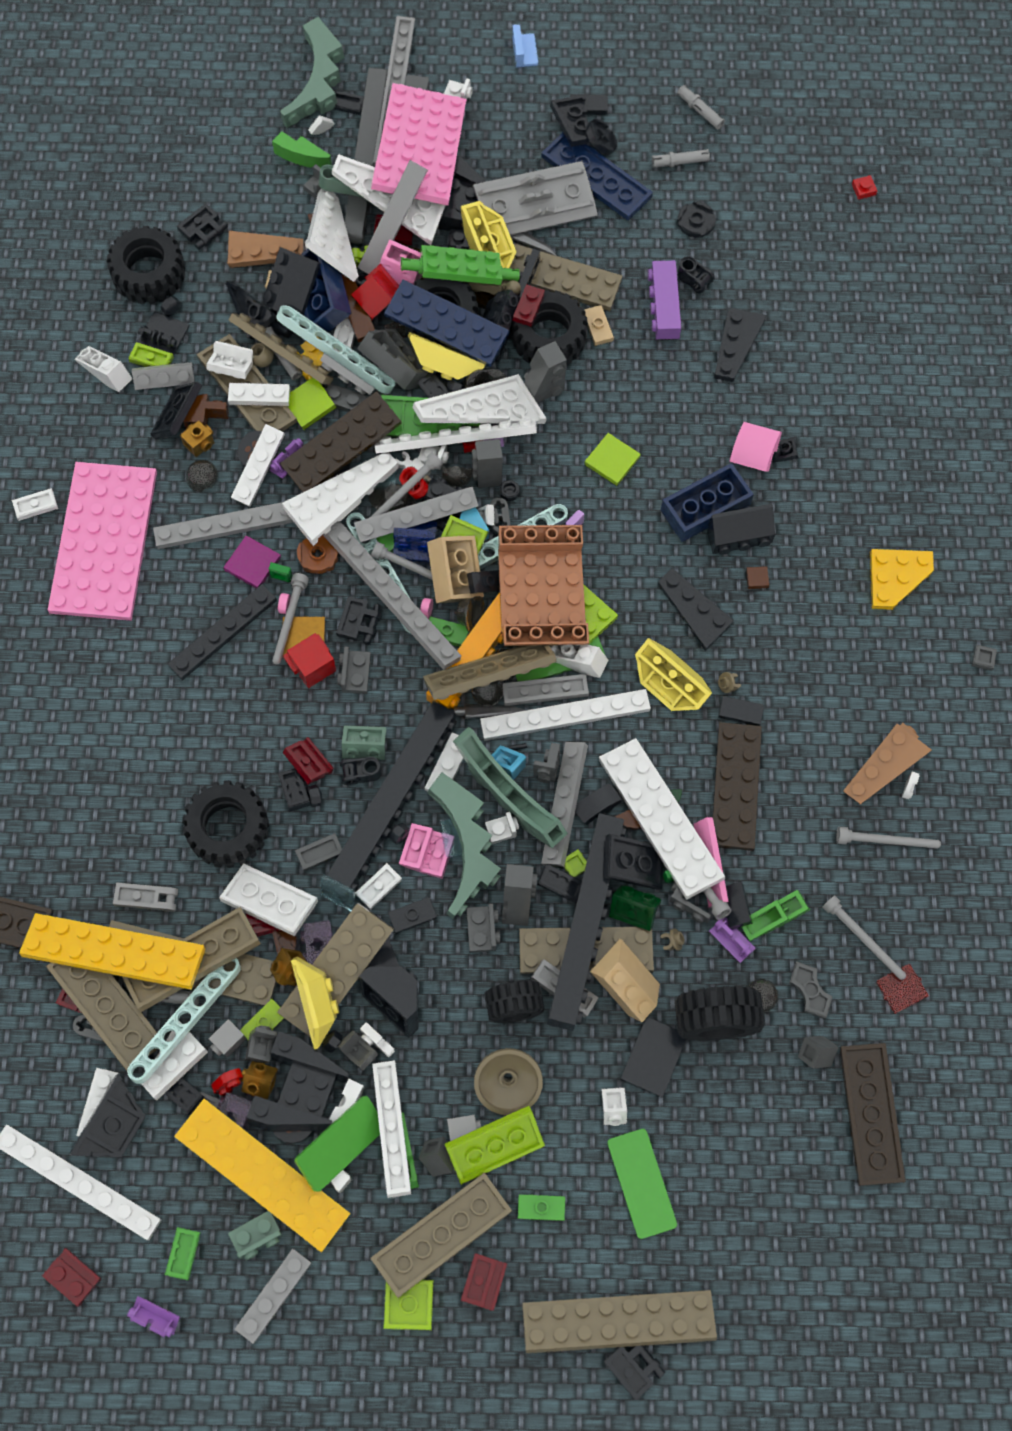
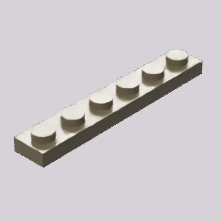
[229,313,334,385]

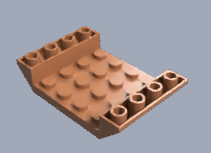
[498,525,589,646]

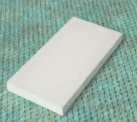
[219,864,318,936]

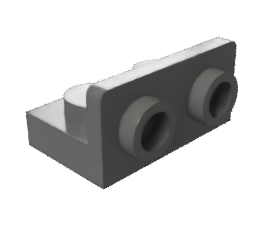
[337,646,371,694]
[533,743,560,783]
[467,903,500,953]

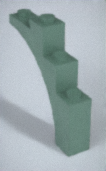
[280,17,344,128]
[453,727,568,848]
[428,772,501,919]

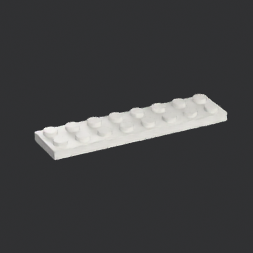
[599,738,725,900]

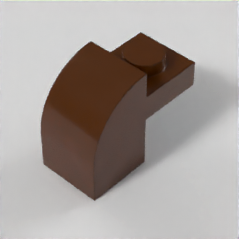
[183,394,229,428]

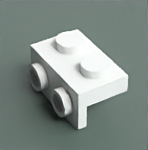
[207,341,253,379]

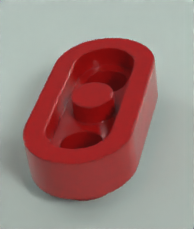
[399,466,428,499]
[211,1068,243,1096]

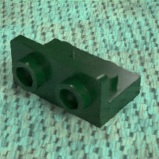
[609,885,661,931]

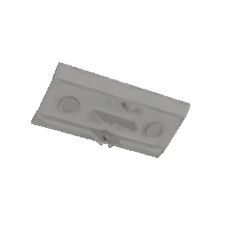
[473,161,598,236]

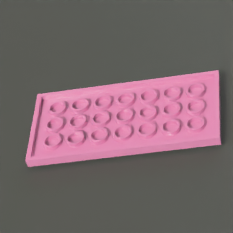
[371,83,466,206]
[48,462,157,621]

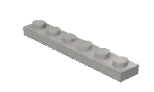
[354,486,478,543]
[541,742,588,867]

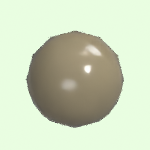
[251,342,274,368]

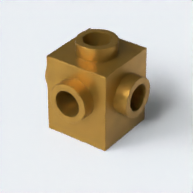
[180,420,214,457]
[270,948,307,986]
[241,1061,278,1100]

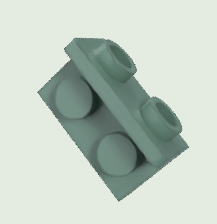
[342,726,387,760]
[228,1211,283,1261]

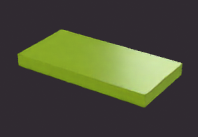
[444,1106,545,1184]

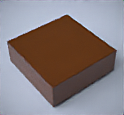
[746,566,769,589]

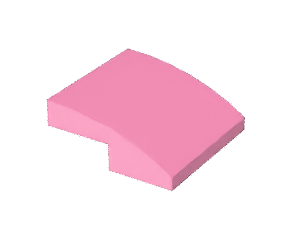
[730,422,782,472]
[399,823,455,879]

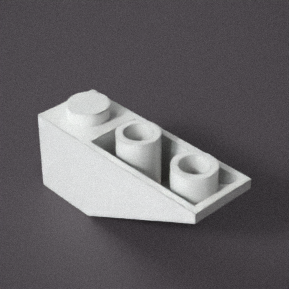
[75,346,132,392]
[548,645,608,678]

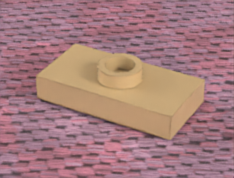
[584,305,614,346]

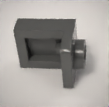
[245,1026,277,1064]
[338,1031,378,1071]

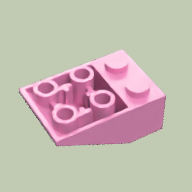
[379,239,422,285]

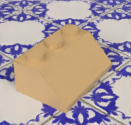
[427,536,484,603]
[590,939,660,1022]

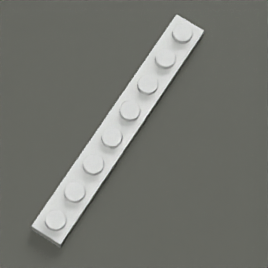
[375,418,537,454]
[480,689,651,741]
[0,1124,162,1241]

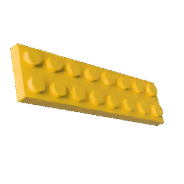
[19,913,205,990]
[174,1099,350,1252]

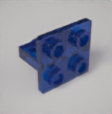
[393,522,437,562]

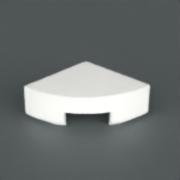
[308,116,334,135]
[478,504,494,526]
[902,772,920,799]

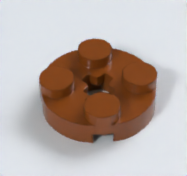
[297,535,339,574]

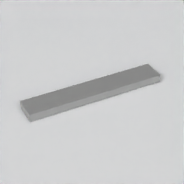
[358,160,428,274]

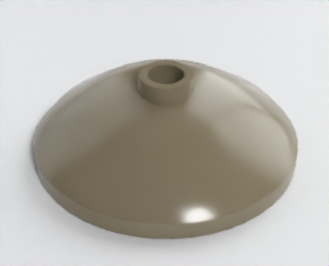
[474,1048,543,1115]

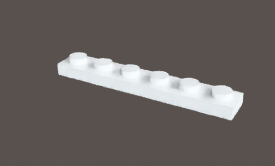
[372,1060,411,1198]

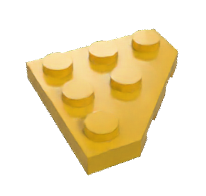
[870,549,934,610]

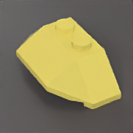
[461,201,516,268]
[408,332,485,381]
[635,638,712,711]
[291,957,339,1049]

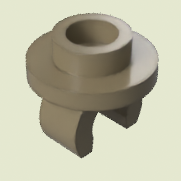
[718,672,741,693]
[661,928,685,951]

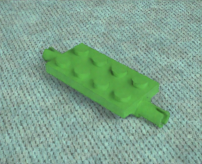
[400,245,520,285]
[381,395,480,437]

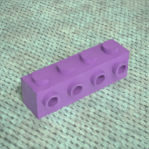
[648,260,681,339]

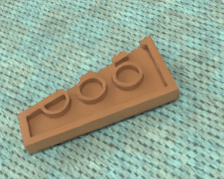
[228,231,305,268]
[844,724,932,805]

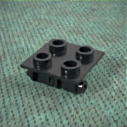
[137,311,190,355]

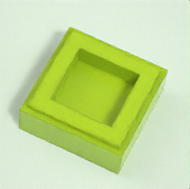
[563,849,587,878]

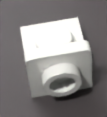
[444,78,473,101]
[418,445,449,470]
[485,812,519,844]
[602,1088,627,1126]

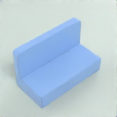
[512,24,538,67]

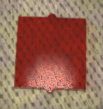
[876,963,929,1014]

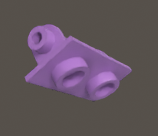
[269,438,303,479]
[709,917,756,963]
[127,1296,180,1338]

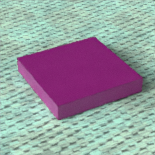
[223,536,281,589]

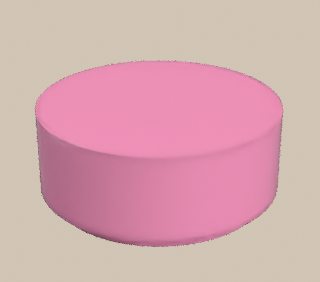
[278,593,290,614]
[420,598,433,619]

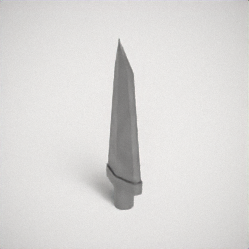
[510,232,557,256]
[454,704,526,719]

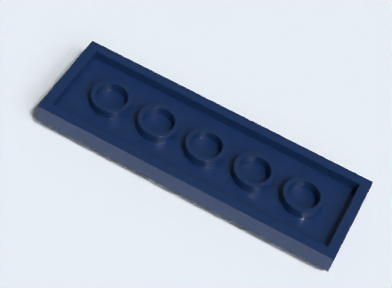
[541,132,653,221]
[384,280,509,367]

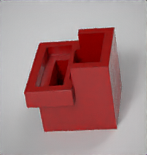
[351,264,399,319]
[283,633,336,688]

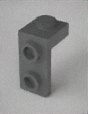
[669,882,712,924]

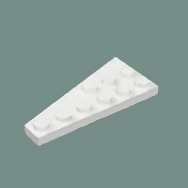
[332,154,445,245]
[305,188,358,282]
[412,374,547,424]
[282,452,399,546]

